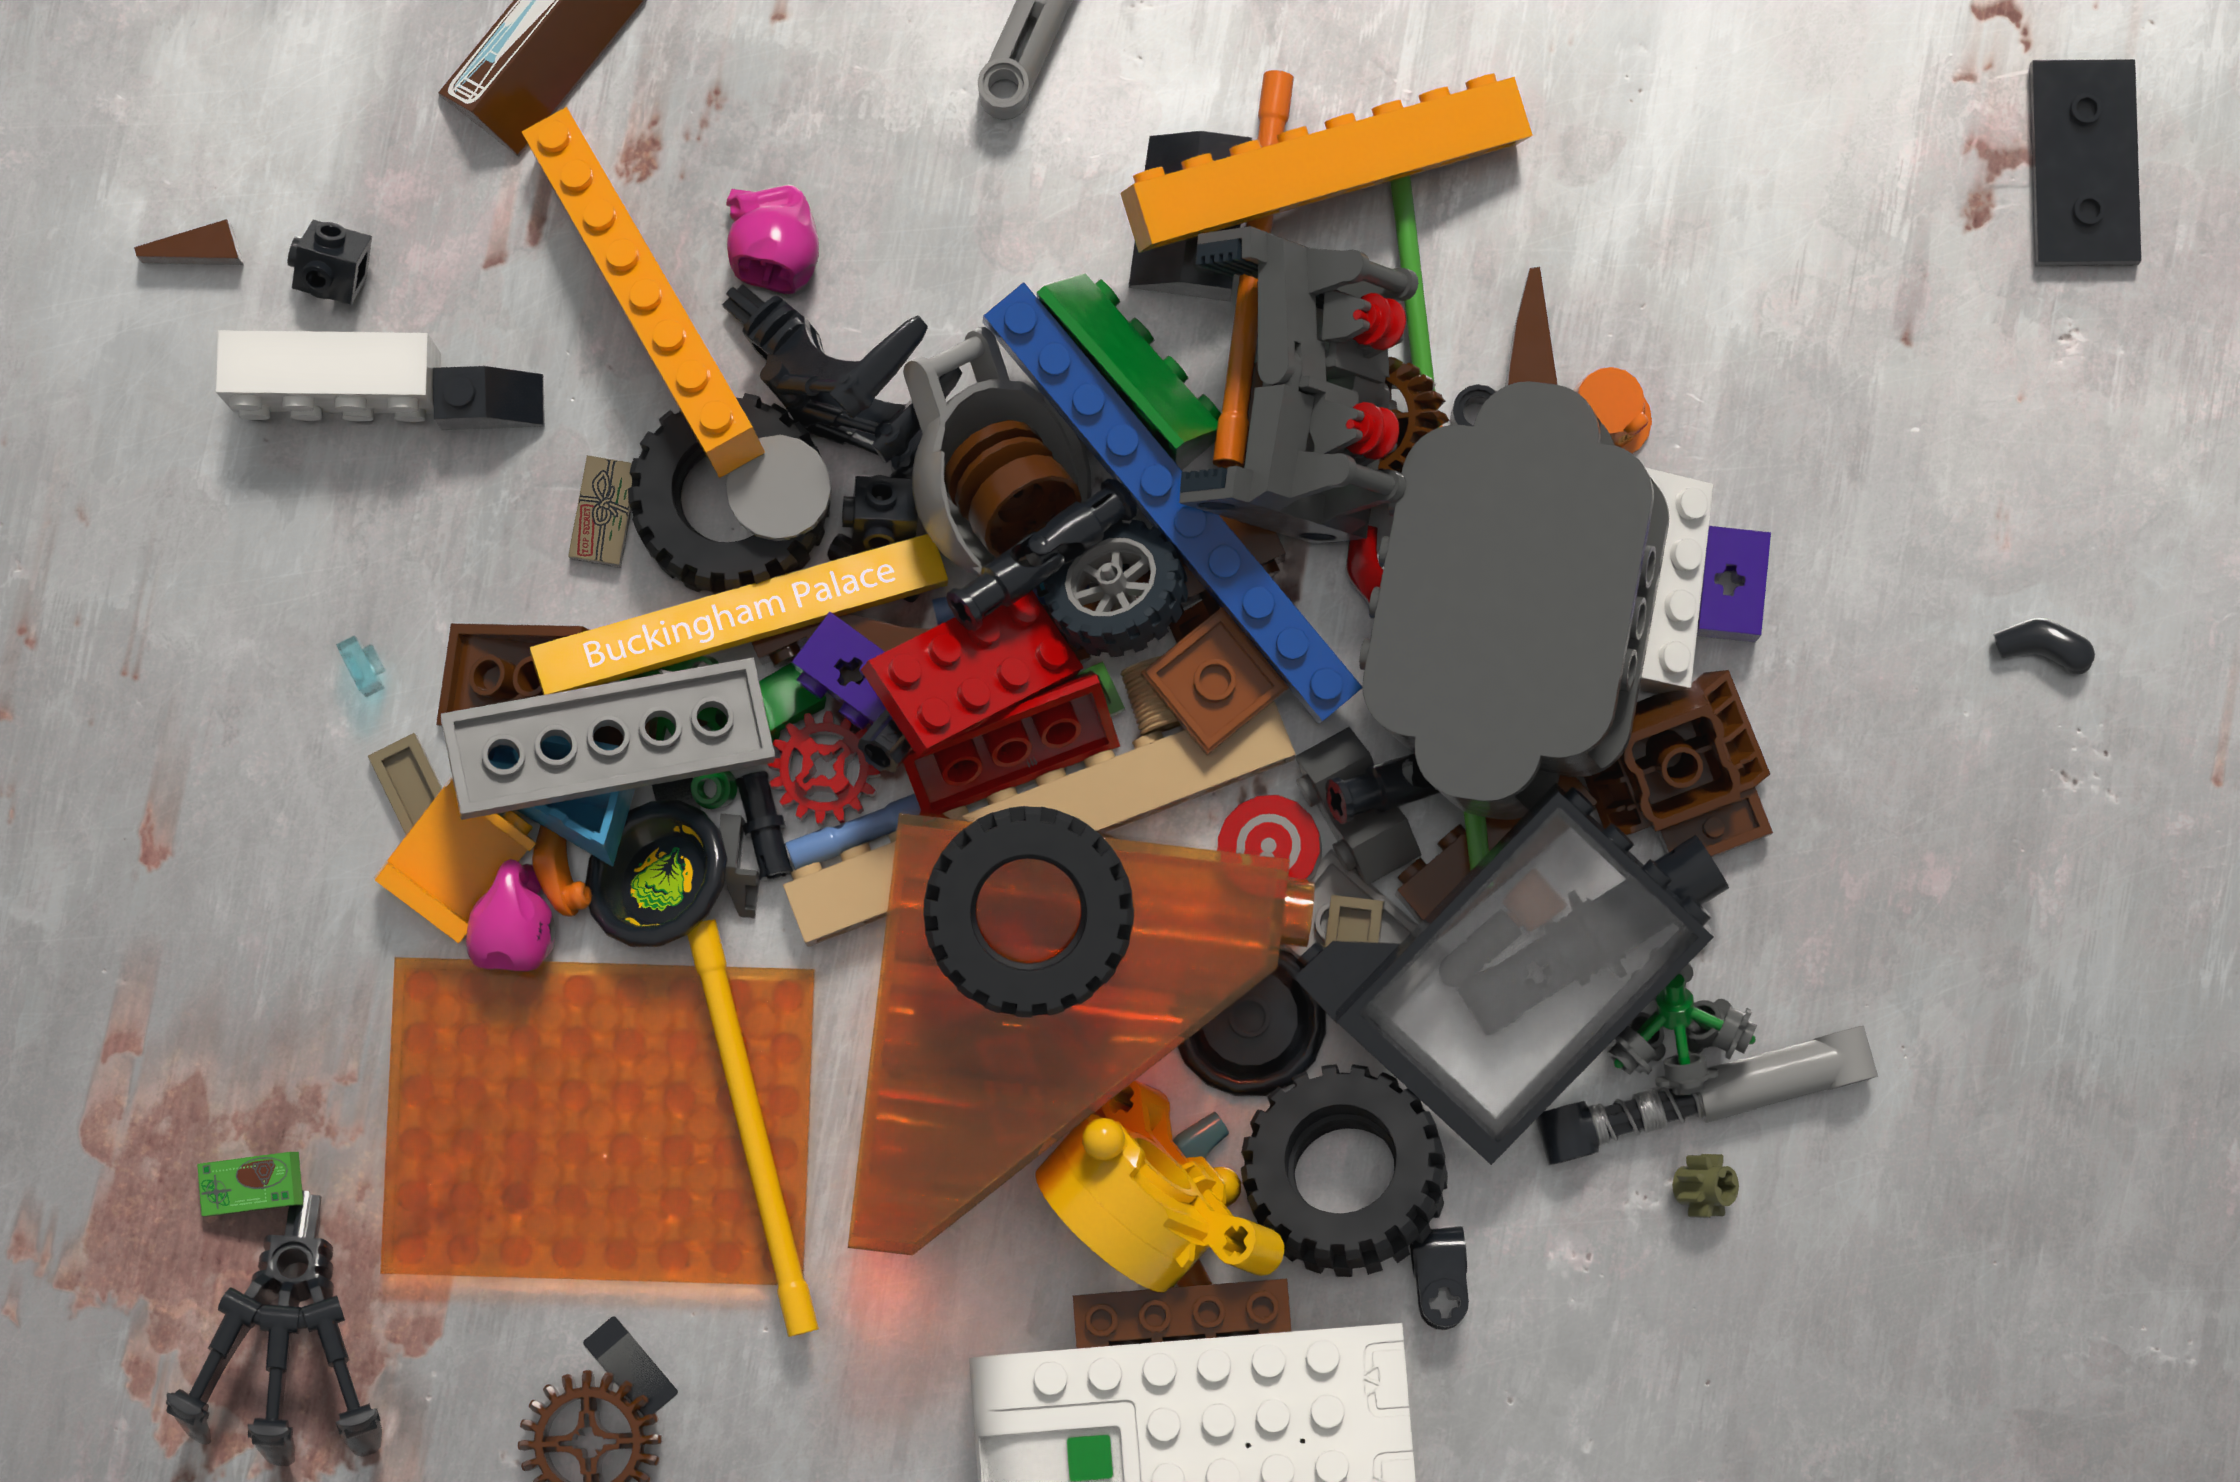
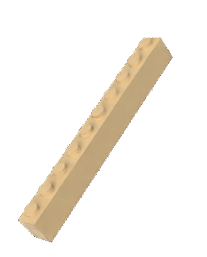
[783,701,1296,947]

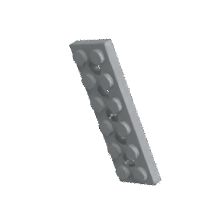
[441,657,775,820]

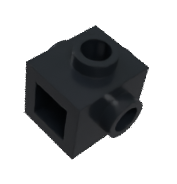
[287,219,372,305]
[842,475,918,550]

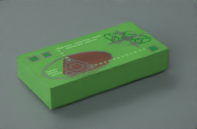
[197,1152,303,1216]

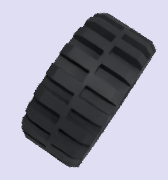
[628,393,831,594]
[923,806,1134,1018]
[1241,1064,1448,1277]

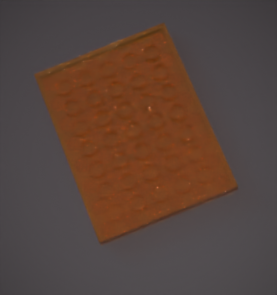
[380,957,816,1285]

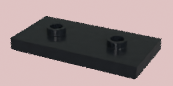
[2030,59,2141,266]

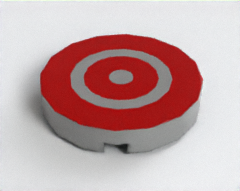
[1218,795,1322,900]

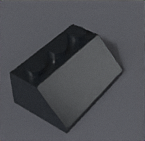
[1129,131,1252,302]

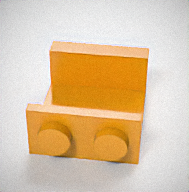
[374,778,536,944]

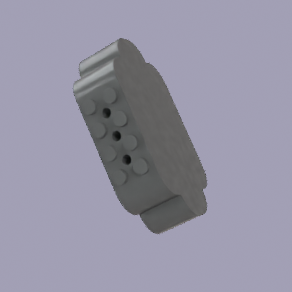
[1359,381,1669,820]

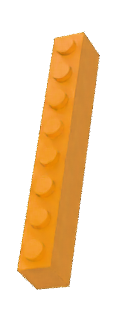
[1120,73,1533,253]
[522,107,765,478]

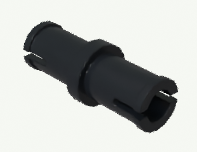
[735,771,793,881]

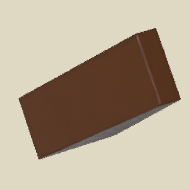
[134,219,244,265]

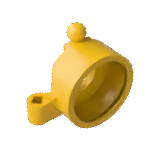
[1035,1077,1284,1293]

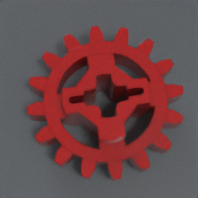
[767,711,882,826]

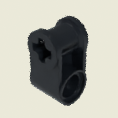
[1410,1226,1469,1330]

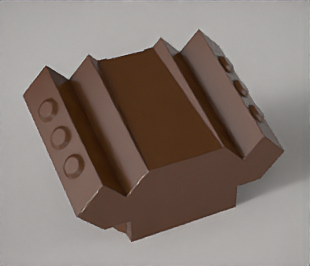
[1584,670,1770,835]

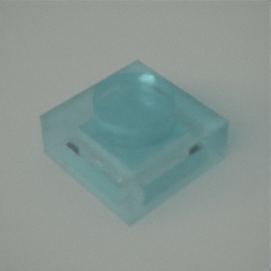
[336,635,386,697]

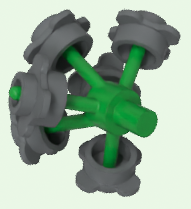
[1607,946,1757,1095]

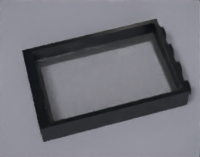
[1336,783,1714,1165]

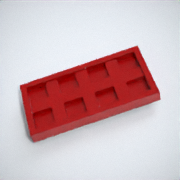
[860,591,1084,758]

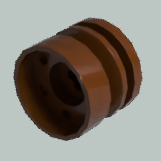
[944,420,1082,561]

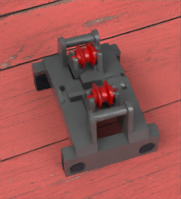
[1179,226,1419,544]

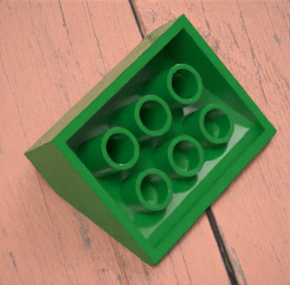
[1036,273,1221,470]

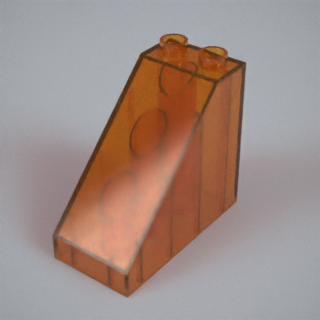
[848,809,1315,1256]

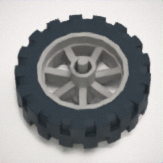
[1043,519,1188,657]

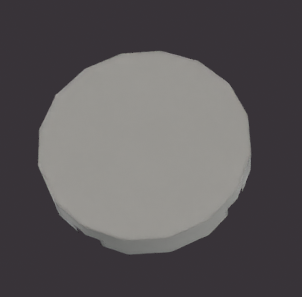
[725,435,832,541]

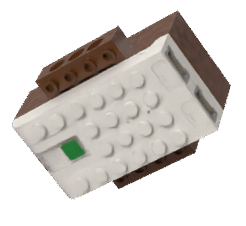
[969,1278,1416,1482]

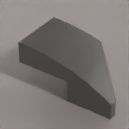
[719,813,760,919]

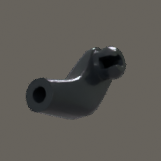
[1993,618,2095,674]

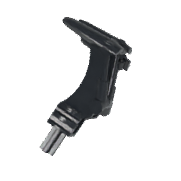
[722,284,962,479]
[166,1190,382,1466]

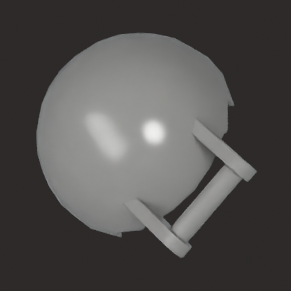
[903,327,1091,576]

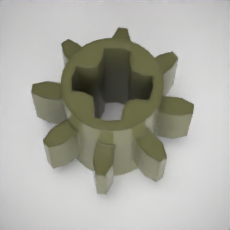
[1672,1154,1739,1218]

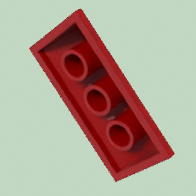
[903,670,1120,821]

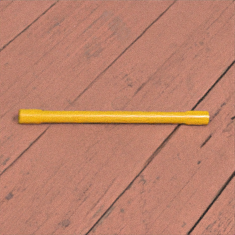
[687,919,819,1337]

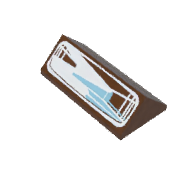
[438,0,646,157]

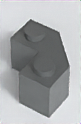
[1295,727,1422,885]

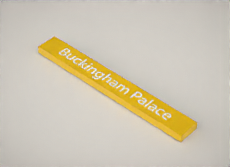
[530,534,948,695]

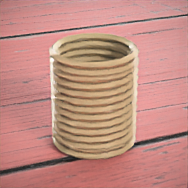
[1120,656,1181,736]

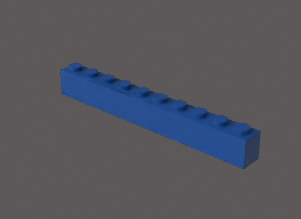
[982,282,1363,723]

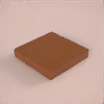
[1140,607,1289,755]

